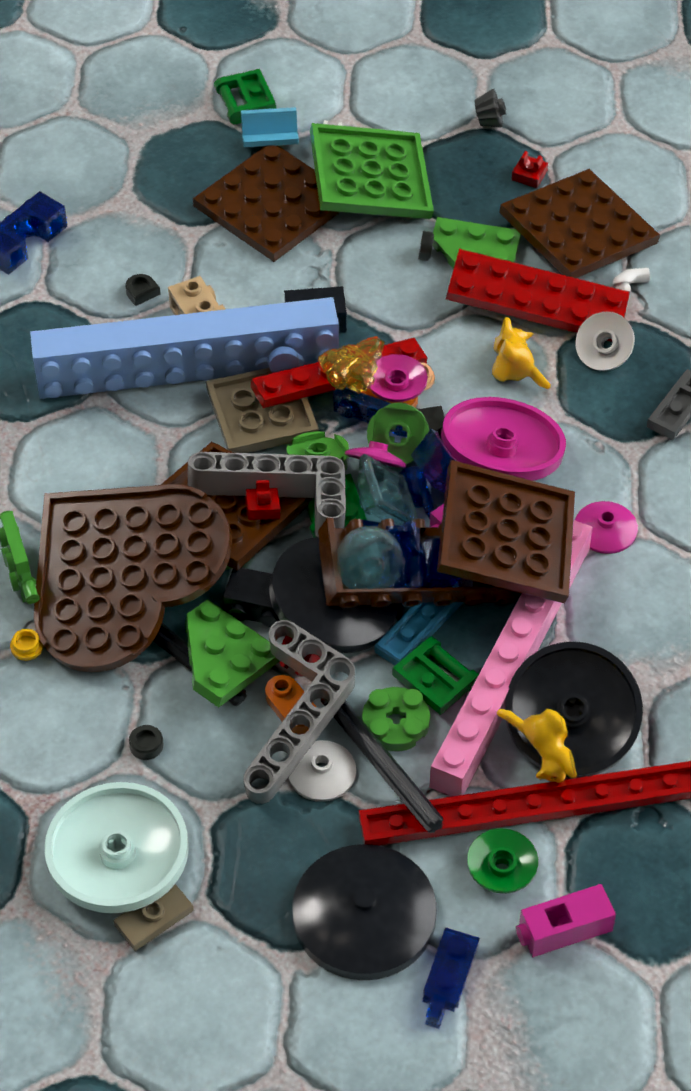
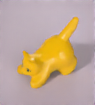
[492,317,551,389]
[496,709,577,783]

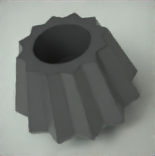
[474,89,506,127]

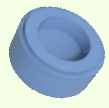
[268,346,299,373]

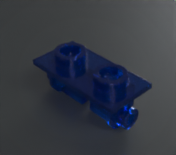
[386,521,426,588]

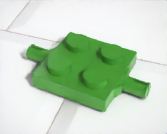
[0,511,40,604]

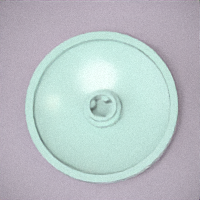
[44,782,189,913]

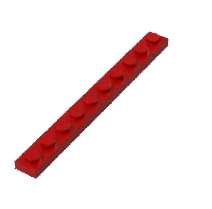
[359,761,691,846]

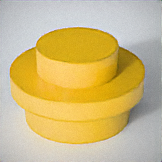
[10,629,44,661]

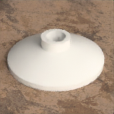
[576,312,635,371]
[288,740,356,802]

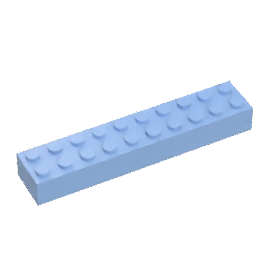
[30,297,339,399]

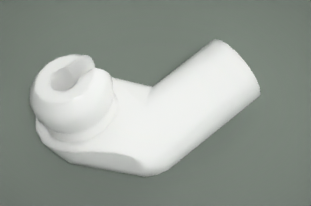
[613,268,650,292]

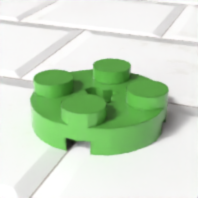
[367,402,430,464]
[286,431,349,471]
[362,687,430,751]

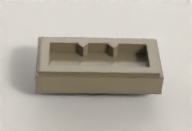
[113,884,194,951]

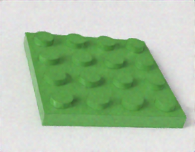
[310,123,434,219]

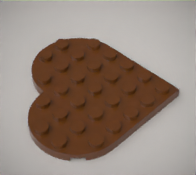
[34,484,232,672]

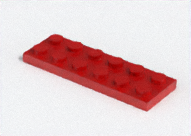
[446,249,630,342]

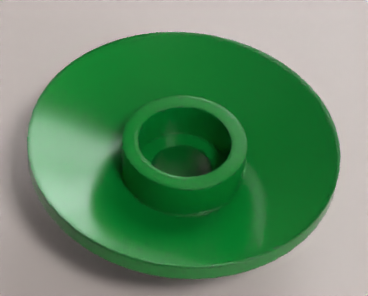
[467,828,538,894]

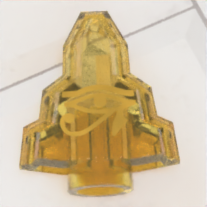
[318,336,385,394]

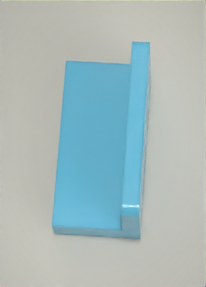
[241,107,299,147]

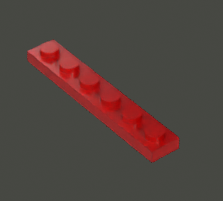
[251,337,428,408]

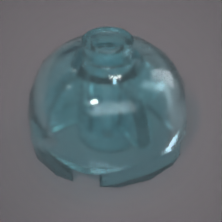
[337,526,405,589]

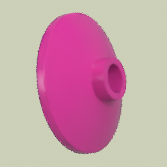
[366,354,428,402]
[344,441,406,469]
[575,501,638,554]

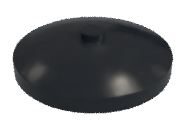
[269,537,399,653]
[505,642,643,778]
[292,844,437,980]

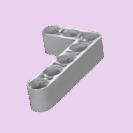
[188,452,346,538]
[244,620,355,804]

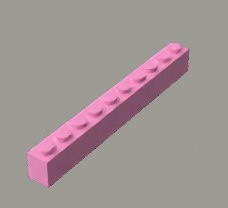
[429,520,593,796]

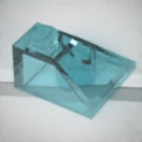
[357,454,419,527]

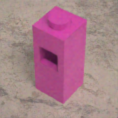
[516,884,616,958]

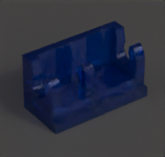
[411,429,457,493]

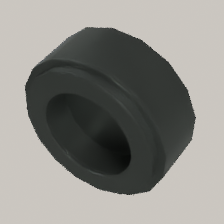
[418,230,434,261]
[129,725,164,760]

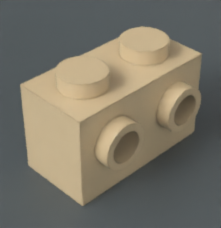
[168,276,225,315]

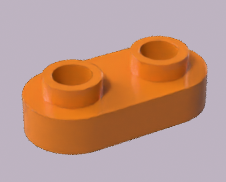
[265,675,316,734]

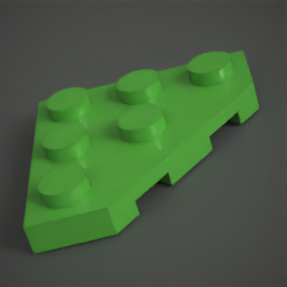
[433,217,521,269]
[185,599,280,708]

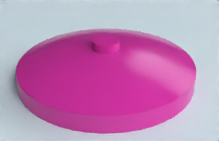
[441,397,566,481]

